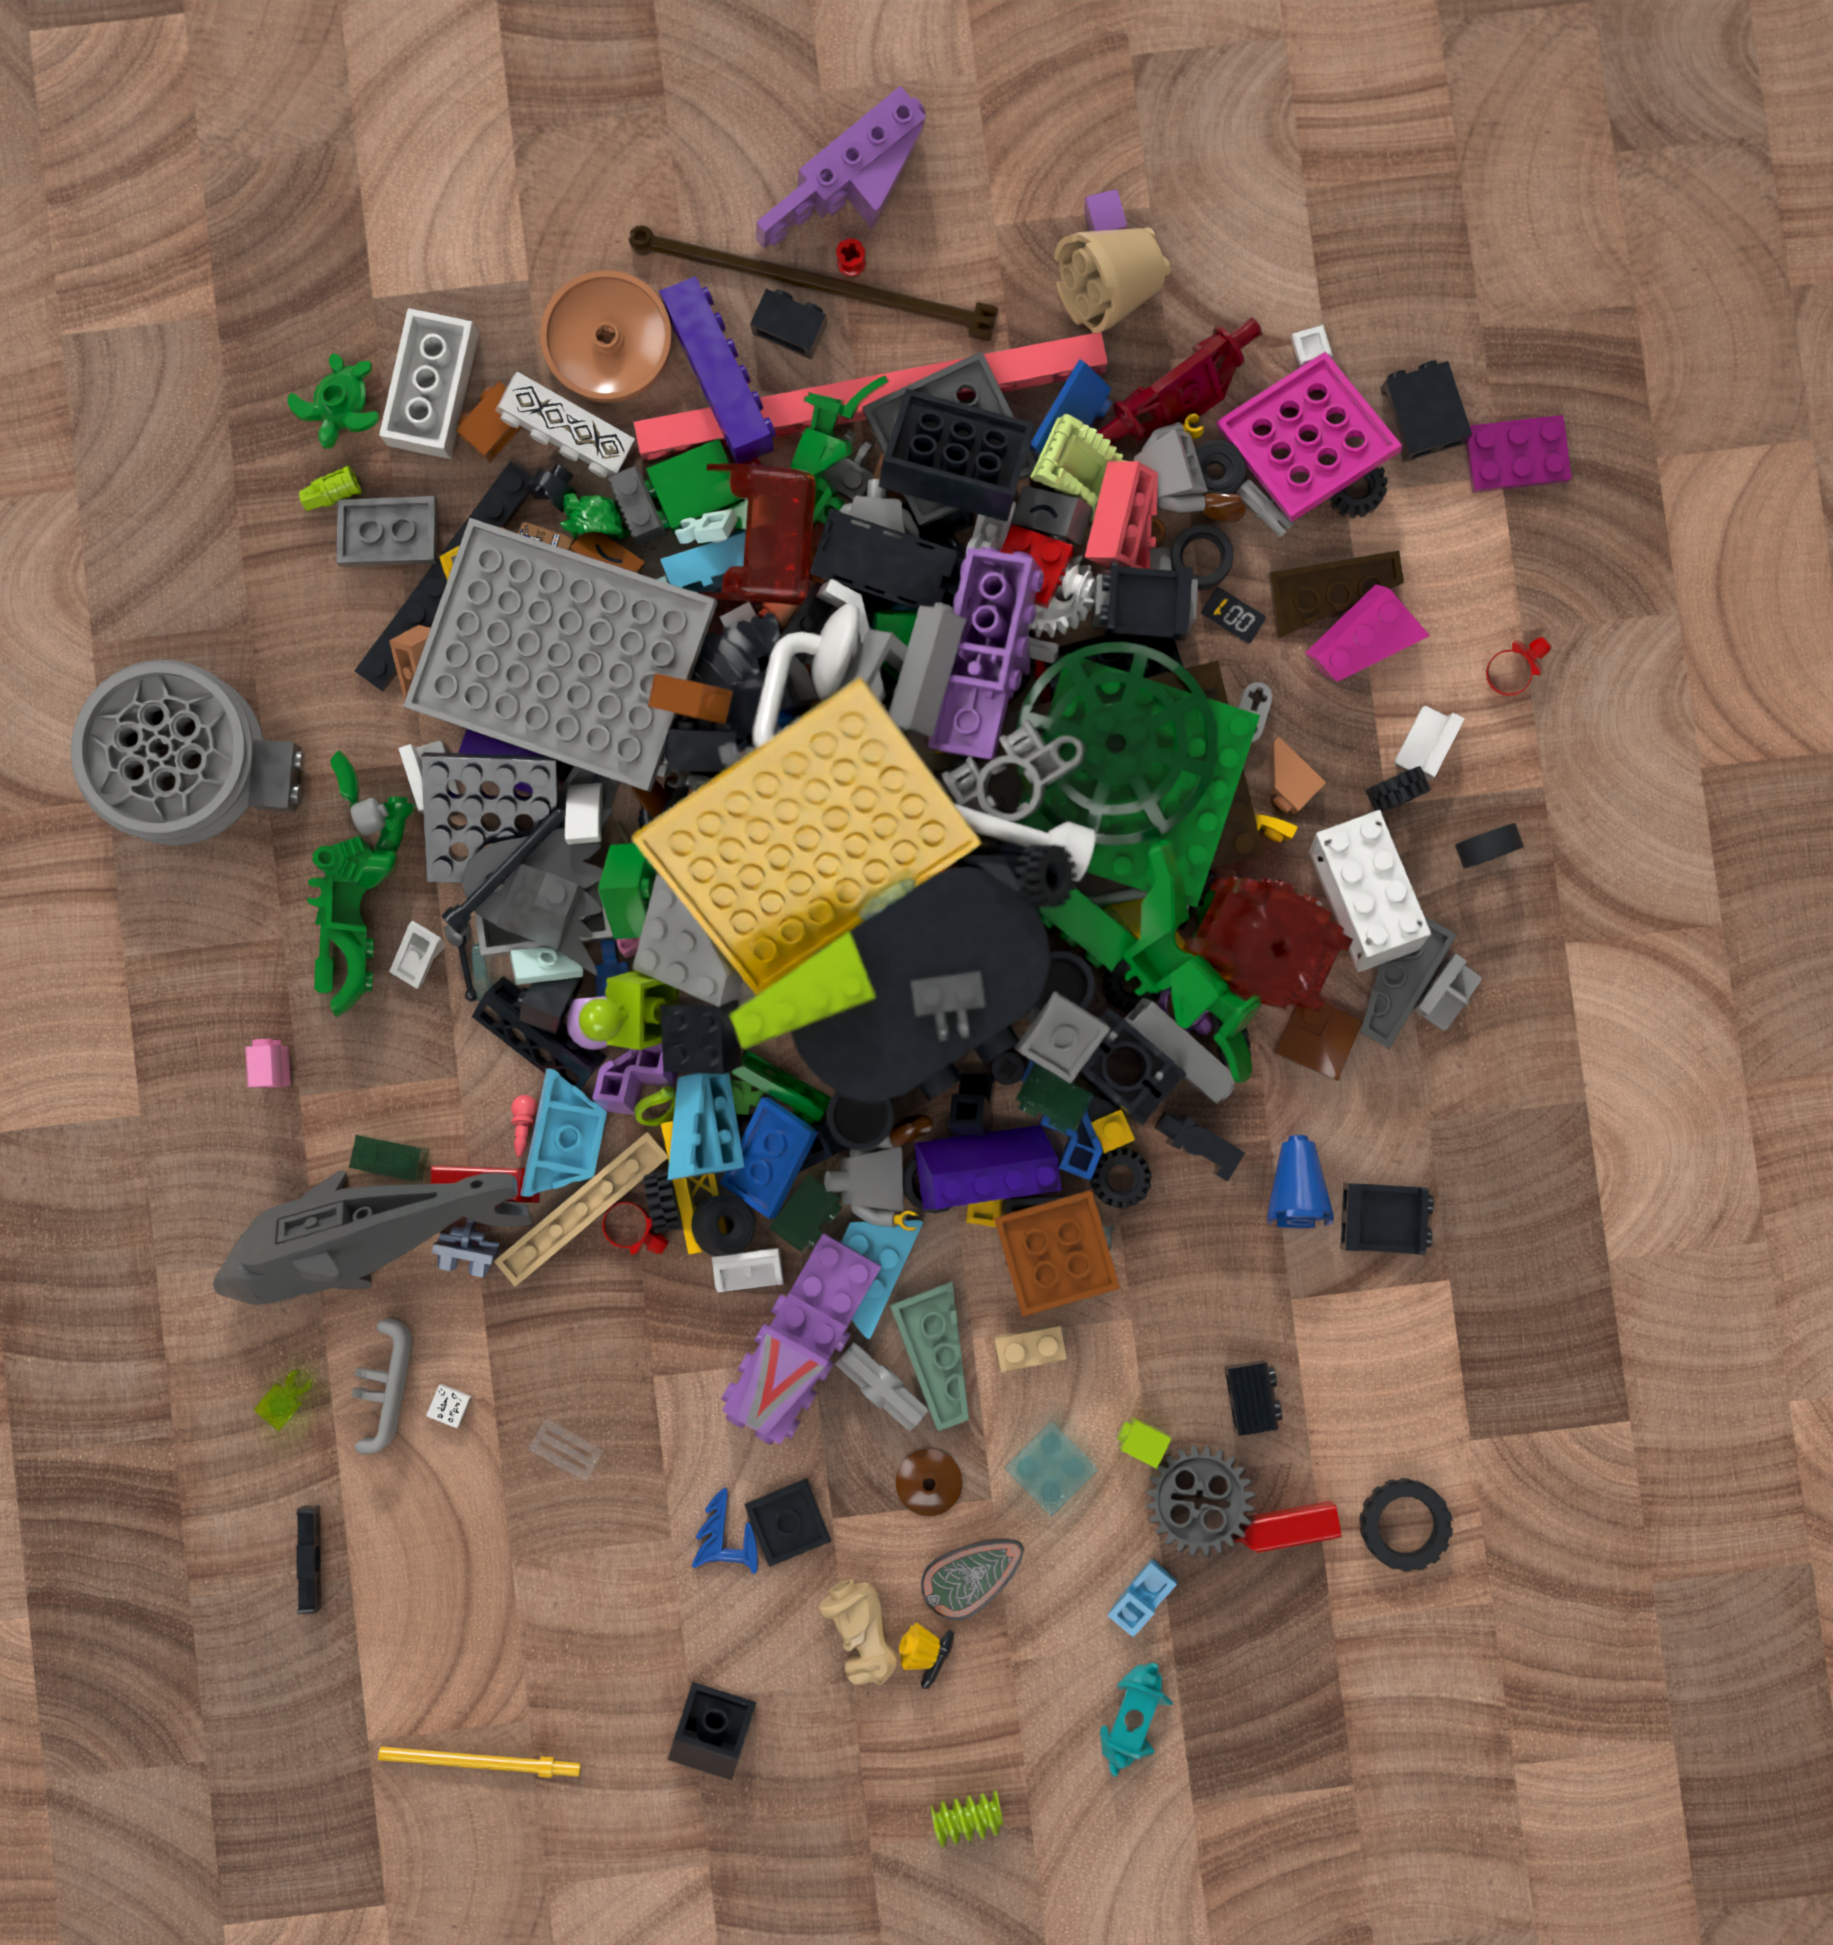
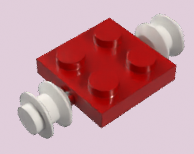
[966,524,1096,609]

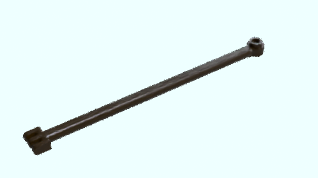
[628,225,998,341]

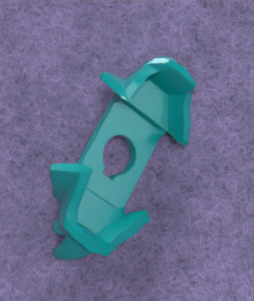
[1099,1663,1173,1777]

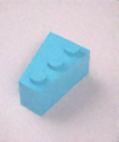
[660,529,771,597]
[668,1072,744,1180]

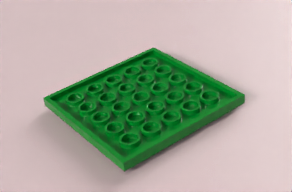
[1005,653,1260,908]

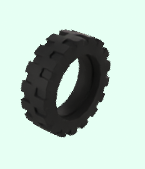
[1359,1478,1453,1572]

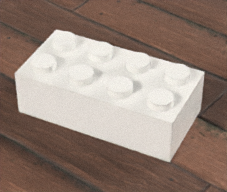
[379,308,479,459]

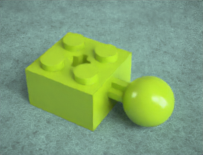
[578,970,679,1050]

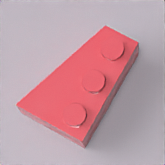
[1085,461,1158,570]

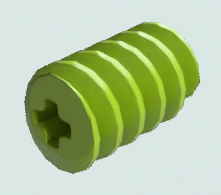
[931,1790,1004,1847]

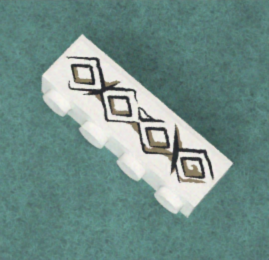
[495,372,635,478]

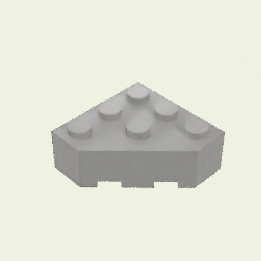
[633,875,743,1007]

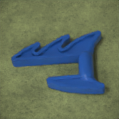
[692,1487,758,1574]

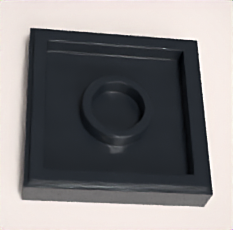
[744,1477,832,1567]

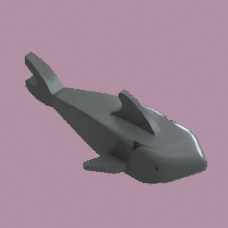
[213,1170,532,1305]

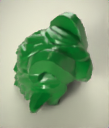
[560,493,630,541]

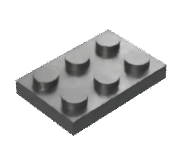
[336,496,438,567]

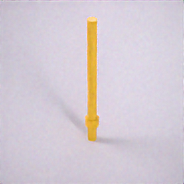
[378,1746,581,1778]

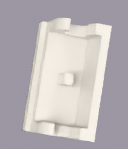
[711,1247,784,1292]

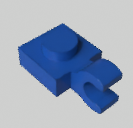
[594,940,629,997]

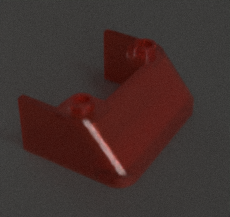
[698,464,816,605]

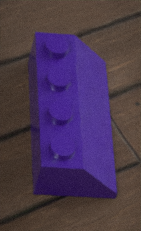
[914,1125,1062,1210]

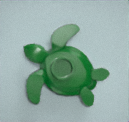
[287,353,380,449]

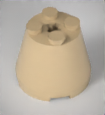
[1054,227,1171,334]

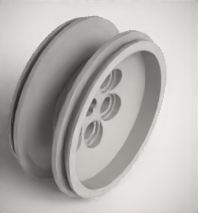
[71,660,264,845]

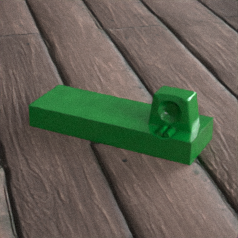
[732,1050,832,1126]

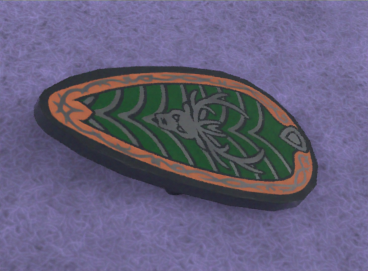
[921,1538,1024,1620]

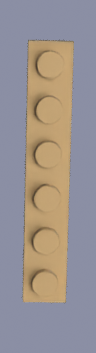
[494,1132,668,1287]

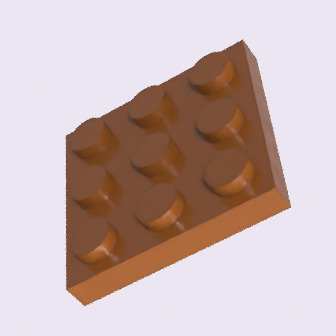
[994,1190,1120,1317]

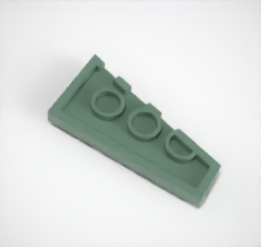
[890,1281,969,1431]

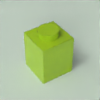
[1116,1417,1172,1469]

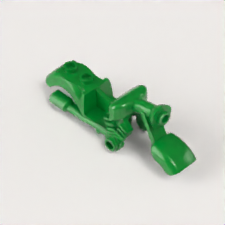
[307,750,417,1018]

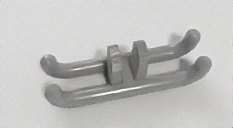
[351,1318,412,1454]

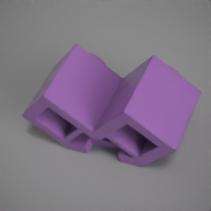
[592,1043,678,1115]

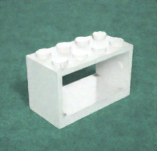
[1309,810,1431,972]

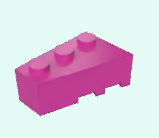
[1304,584,1430,682]

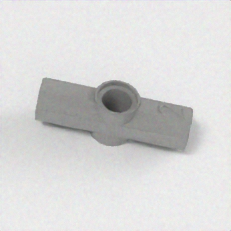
[835,1342,929,1431]

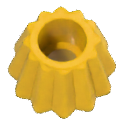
[899,1623,940,1670]

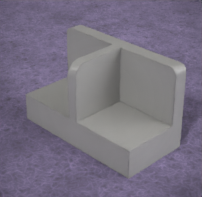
[1413,953,1482,1031]

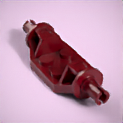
[1096,317,1263,446]

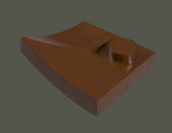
[1274,993,1363,1081]

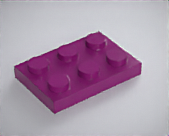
[1465,415,1572,493]

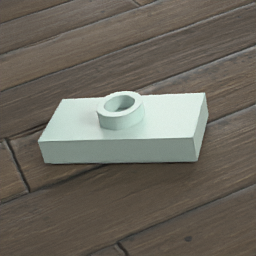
[510,946,583,985]

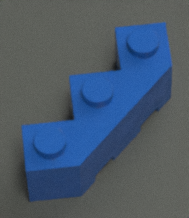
[1020,1058,1103,1181]

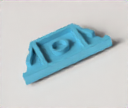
[520,1069,607,1197]
[841,1220,923,1339]

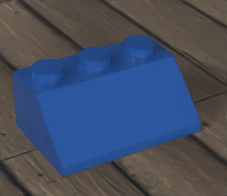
[1029,359,1113,463]

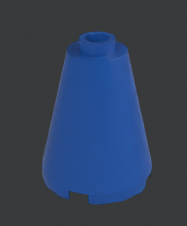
[1266,1135,1334,1229]

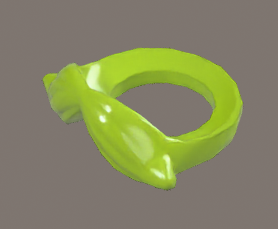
[634,1086,676,1126]

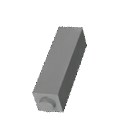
[889,603,966,737]
[1125,998,1235,1104]

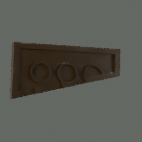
[1268,550,1404,638]

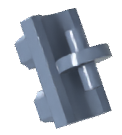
[432,1219,500,1277]

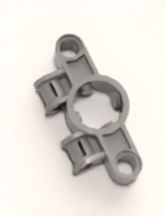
[942,719,1086,821]

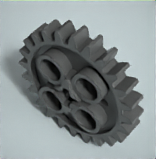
[1146,1445,1256,1557]

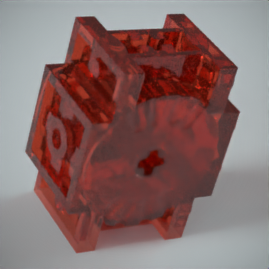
[1182,875,1353,1012]

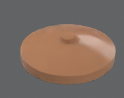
[540,270,672,403]

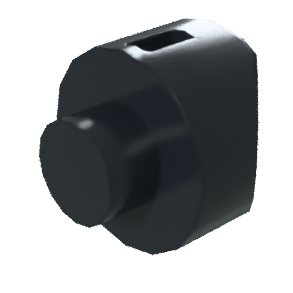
[526,463,576,513]

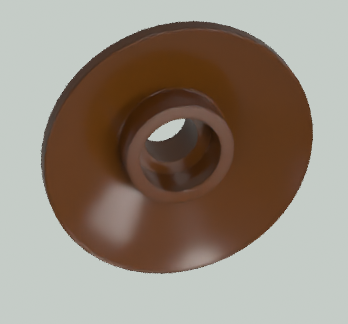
[896,1448,962,1516]

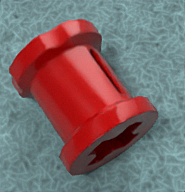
[836,238,866,278]

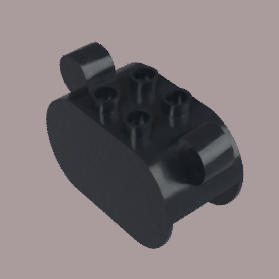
[791,868,1095,1150]

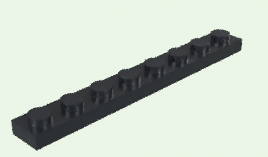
[354,461,533,692]

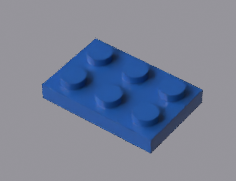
[720,1097,818,1219]

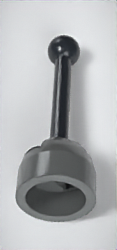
[443,921,478,1002]

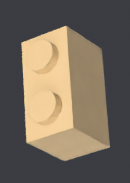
[993,1323,1067,1372]

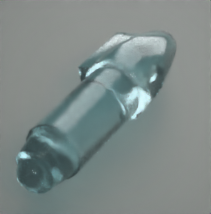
[858,878,915,920]
[471,943,492,1003]

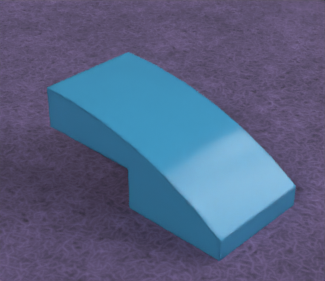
[1107,1558,1177,1637]

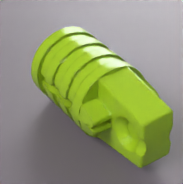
[299,465,362,511]

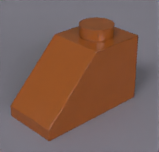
[647,673,733,724]

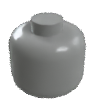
[351,798,388,836]

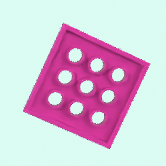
[1216,351,1402,522]

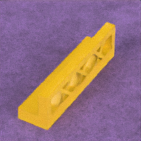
[661,1121,727,1255]

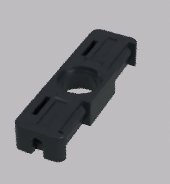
[296,1505,321,1614]

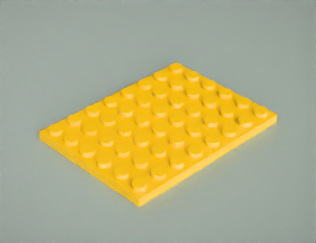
[632,677,981,995]

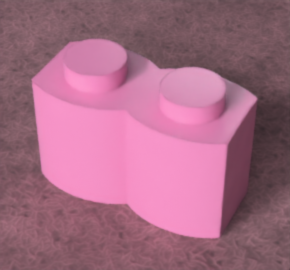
[245,1039,291,1088]

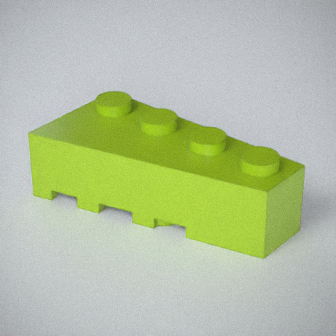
[730,932,875,1049]

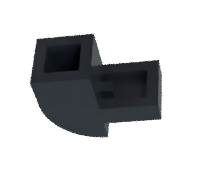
[948,1073,995,1136]

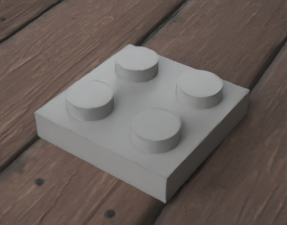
[1015,992,1110,1084]

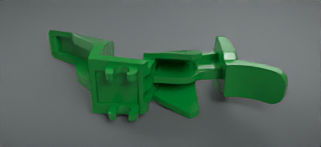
[700,376,889,544]
[1122,840,1262,1083]

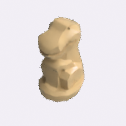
[818,1579,897,1685]

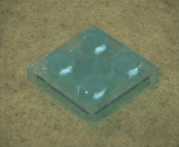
[1004,1420,1099,1517]

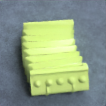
[1030,414,1125,522]

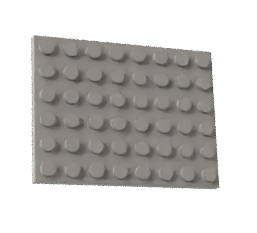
[403,518,718,792]

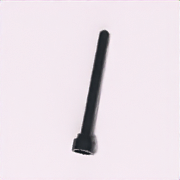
[441,808,566,934]

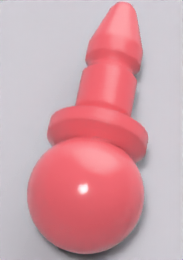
[511,1095,538,1157]

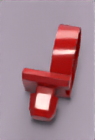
[1486,636,1552,696]
[602,1201,669,1255]

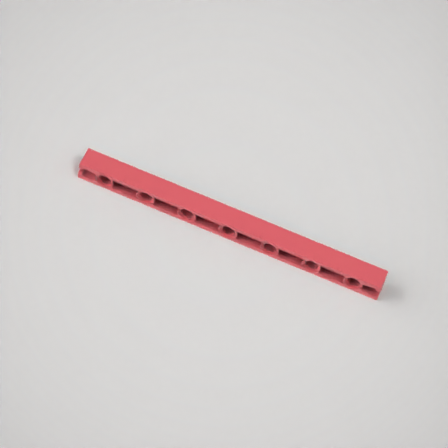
[634,332,1108,462]

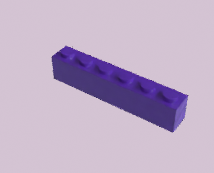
[660,276,776,466]

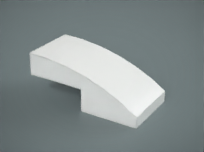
[565,783,603,844]

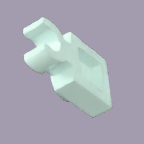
[675,509,737,544]

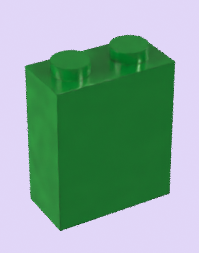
[644,439,745,536]

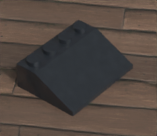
[878,389,1035,522]

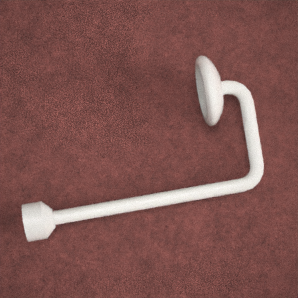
[753,603,1095,882]

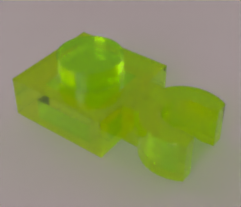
[253,1369,314,1431]

